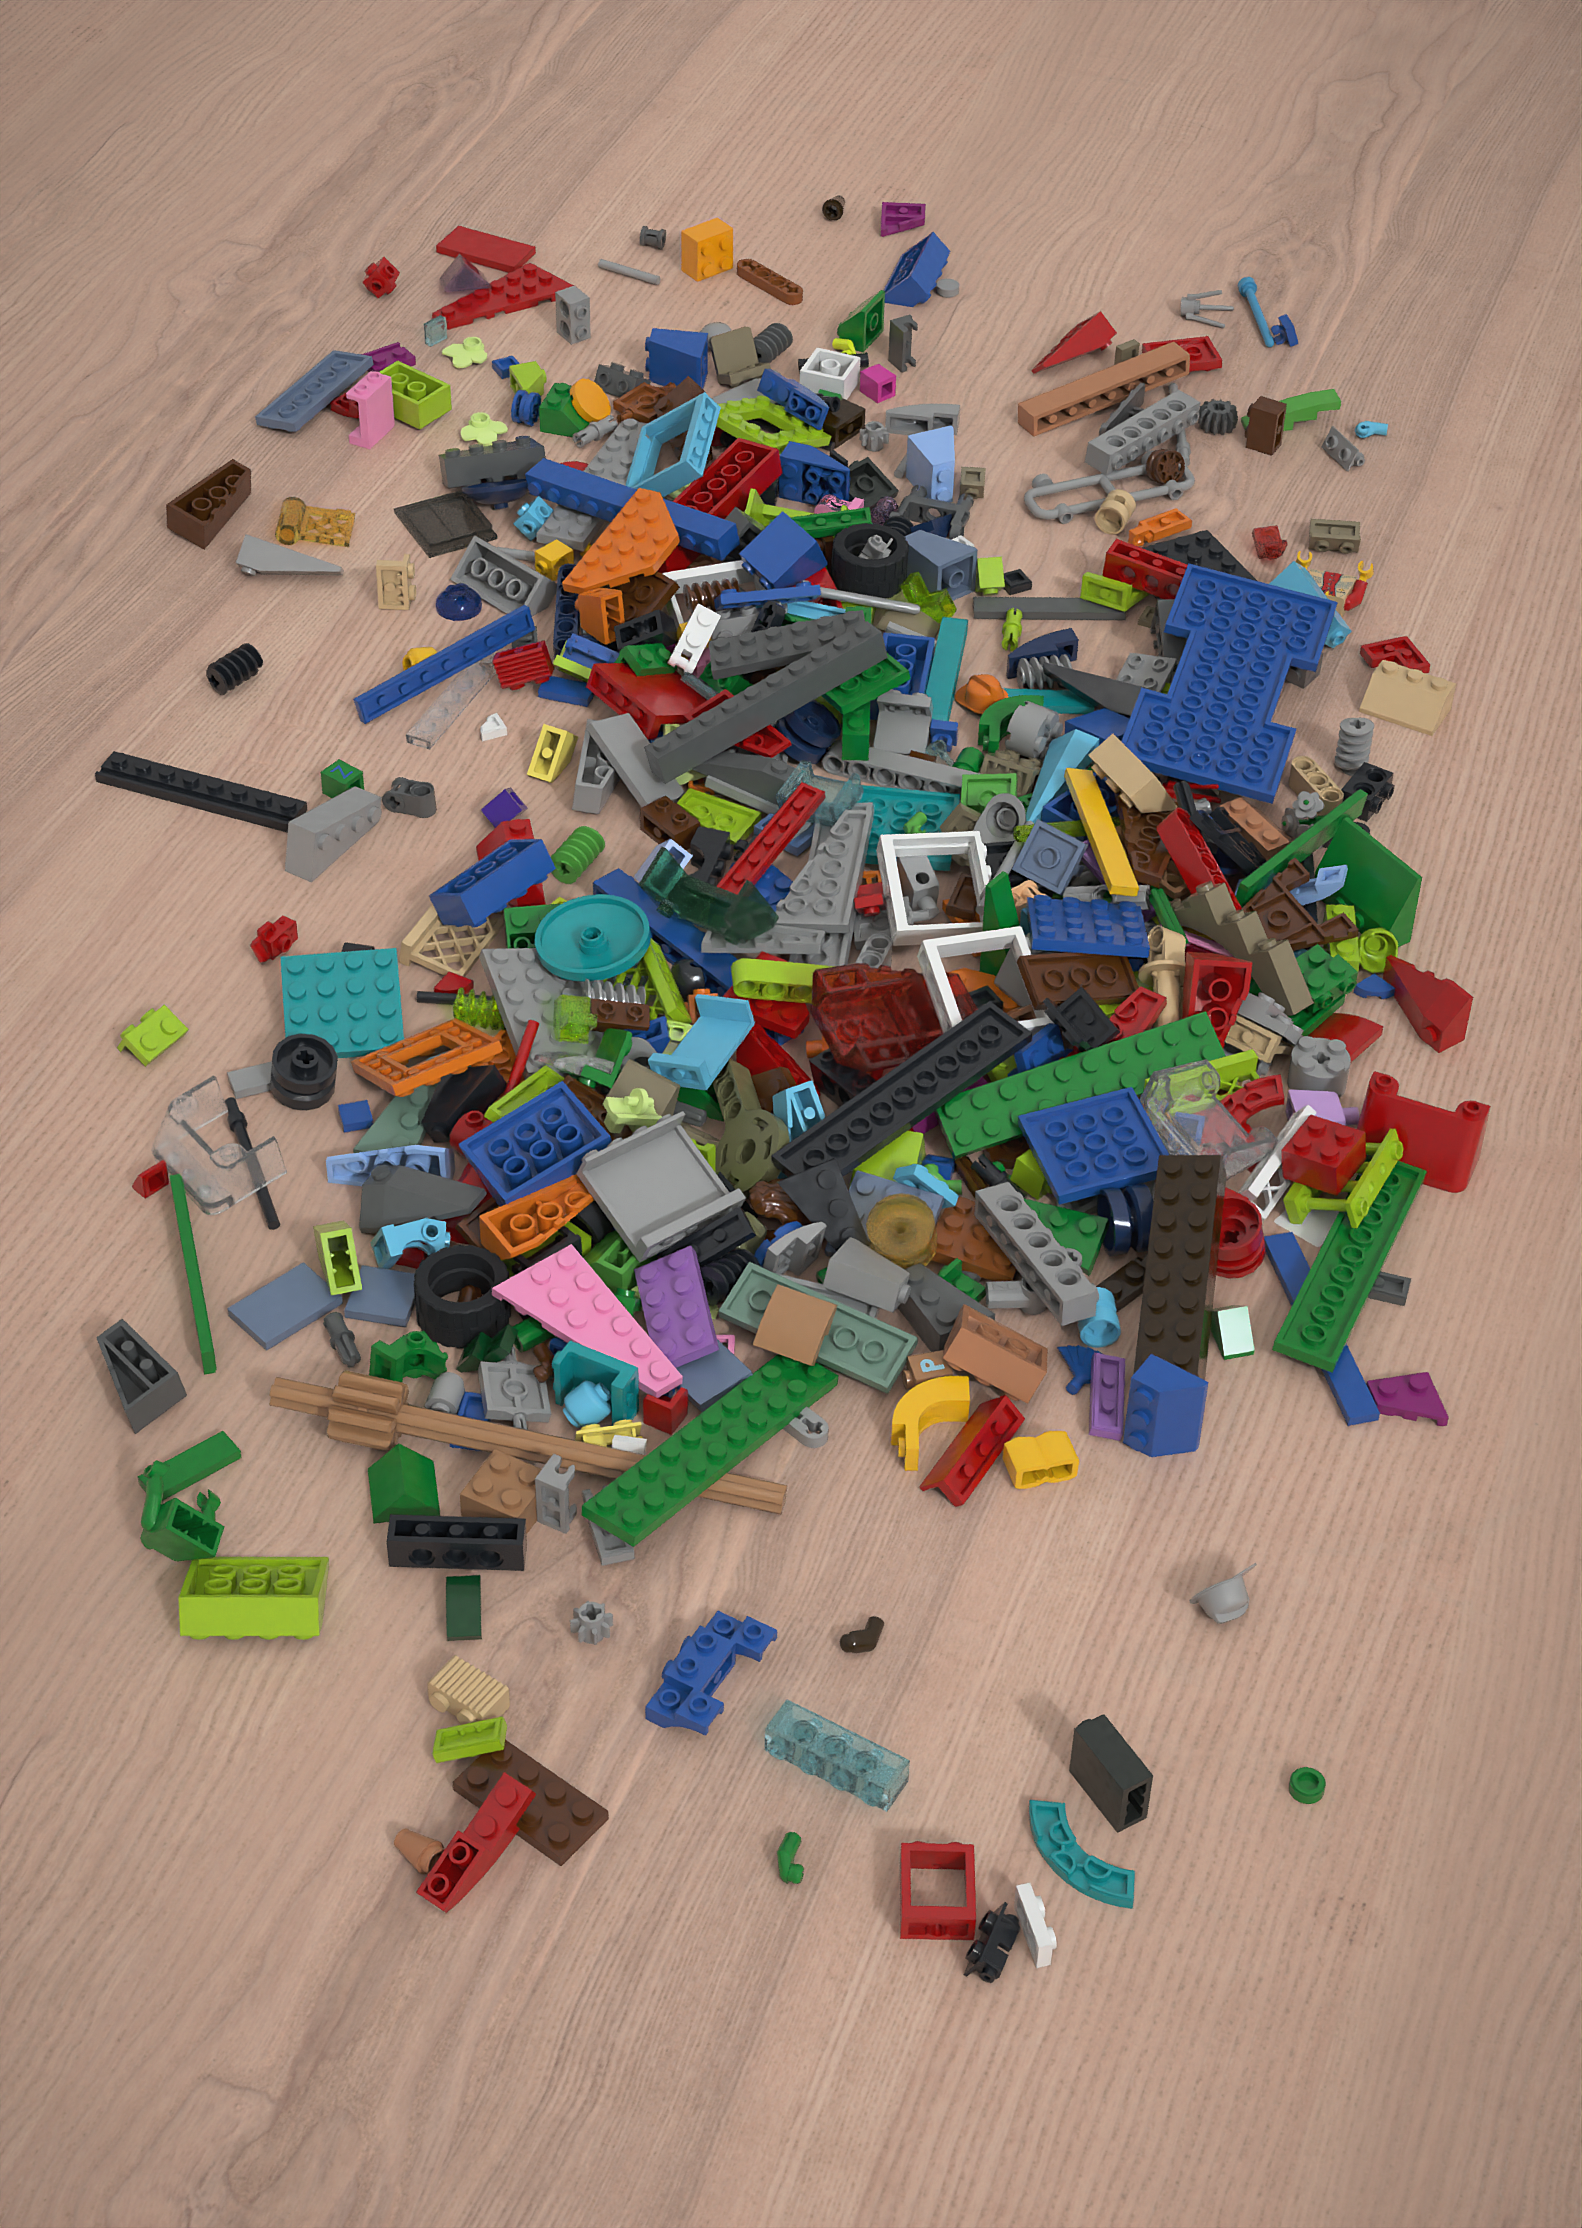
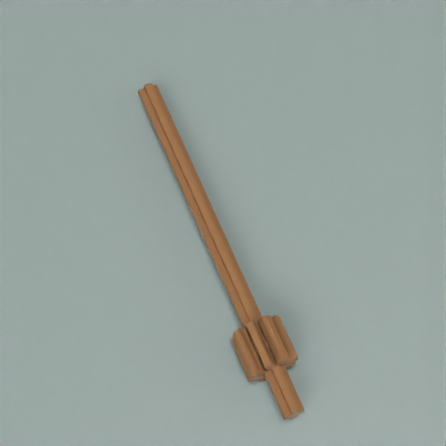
[269,1371,788,1515]

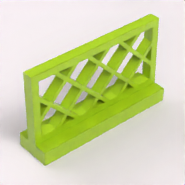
[603,938,692,1024]

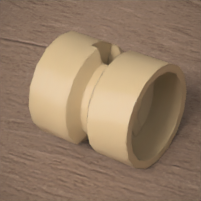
[1095,489,1136,535]

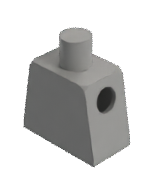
[896,856,940,919]

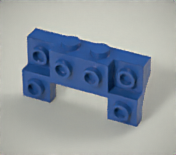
[645,1611,777,1736]

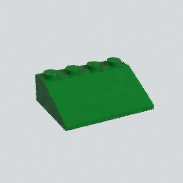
[1315,817,1422,947]

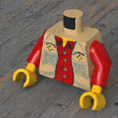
[1296,551,1374,617]

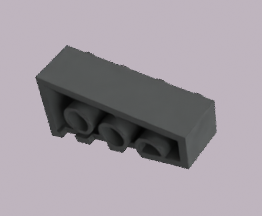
[439,436,546,488]

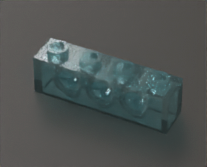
[764,1699,910,1812]

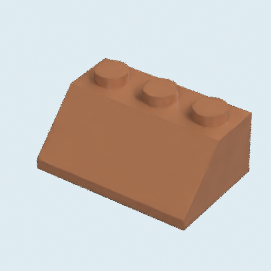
[1219,797,1293,861]
[943,1304,1048,1404]

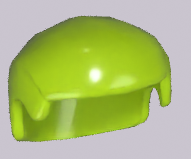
[1358,928,1398,974]

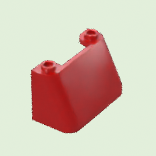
[1357,1071,1491,1193]

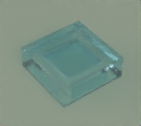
[424,315,447,347]

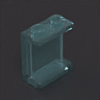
[776,760,863,827]

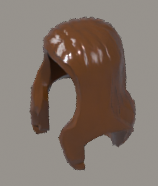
[749,1178,812,1242]

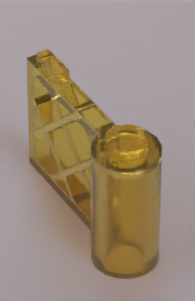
[275,497,356,547]

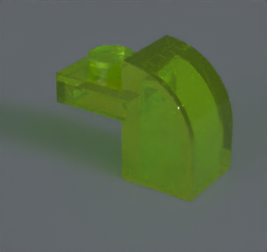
[901,571,957,624]
[553,994,597,1044]

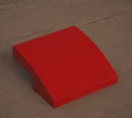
[1308,1013,1383,1063]

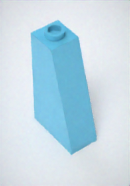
[1269,561,1352,648]

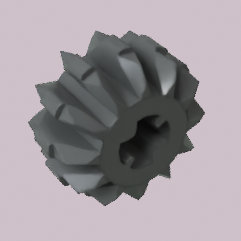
[1198,399,1238,435]

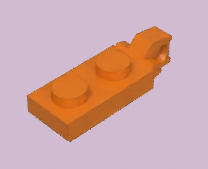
[1127,508,1192,546]

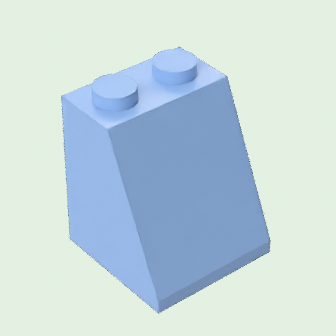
[906,426,955,502]

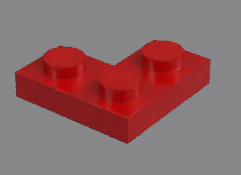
[1360,636,1431,673]

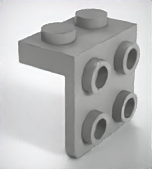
[873,689,934,756]

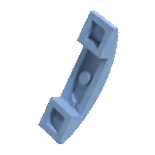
[1234,865,1348,905]

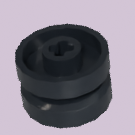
[270,1033,338,1111]

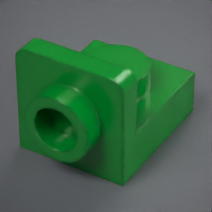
[938,1258,986,1303]

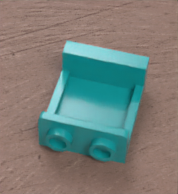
[552,1340,639,1426]

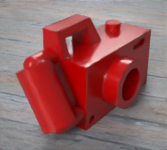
[250,916,298,963]

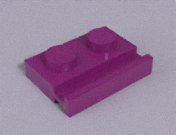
[361,342,416,372]

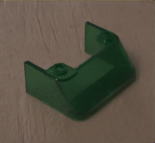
[638,847,779,946]

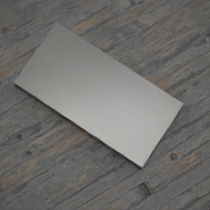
[586,713,685,808]

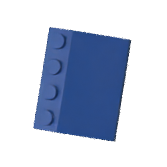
[459,1081,612,1207]

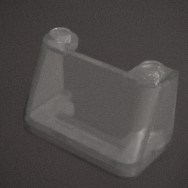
[1139,1059,1279,1181]

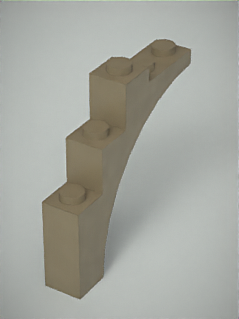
[1156,881,1314,1016]

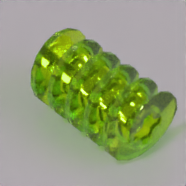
[453,987,506,1031]

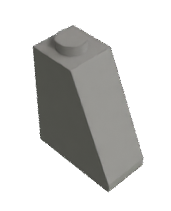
[823,1237,911,1313]

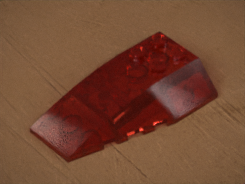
[811,963,978,1072]

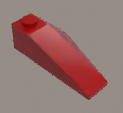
[1031,311,1117,374]
[684,689,792,758]

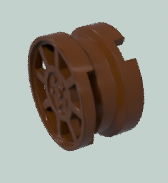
[1146,449,1185,484]

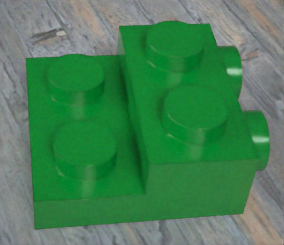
[1296,944,1358,1014]

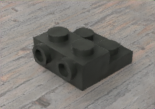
[848,457,899,511]

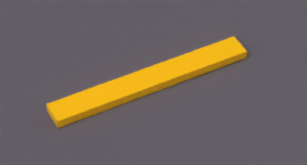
[1064,768,1139,897]

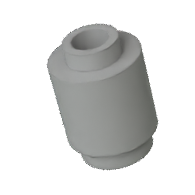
[425,1372,465,1415]

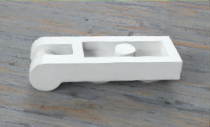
[667,604,721,676]

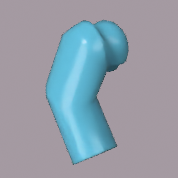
[1355,421,1388,438]

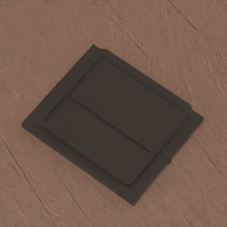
[394,490,497,558]

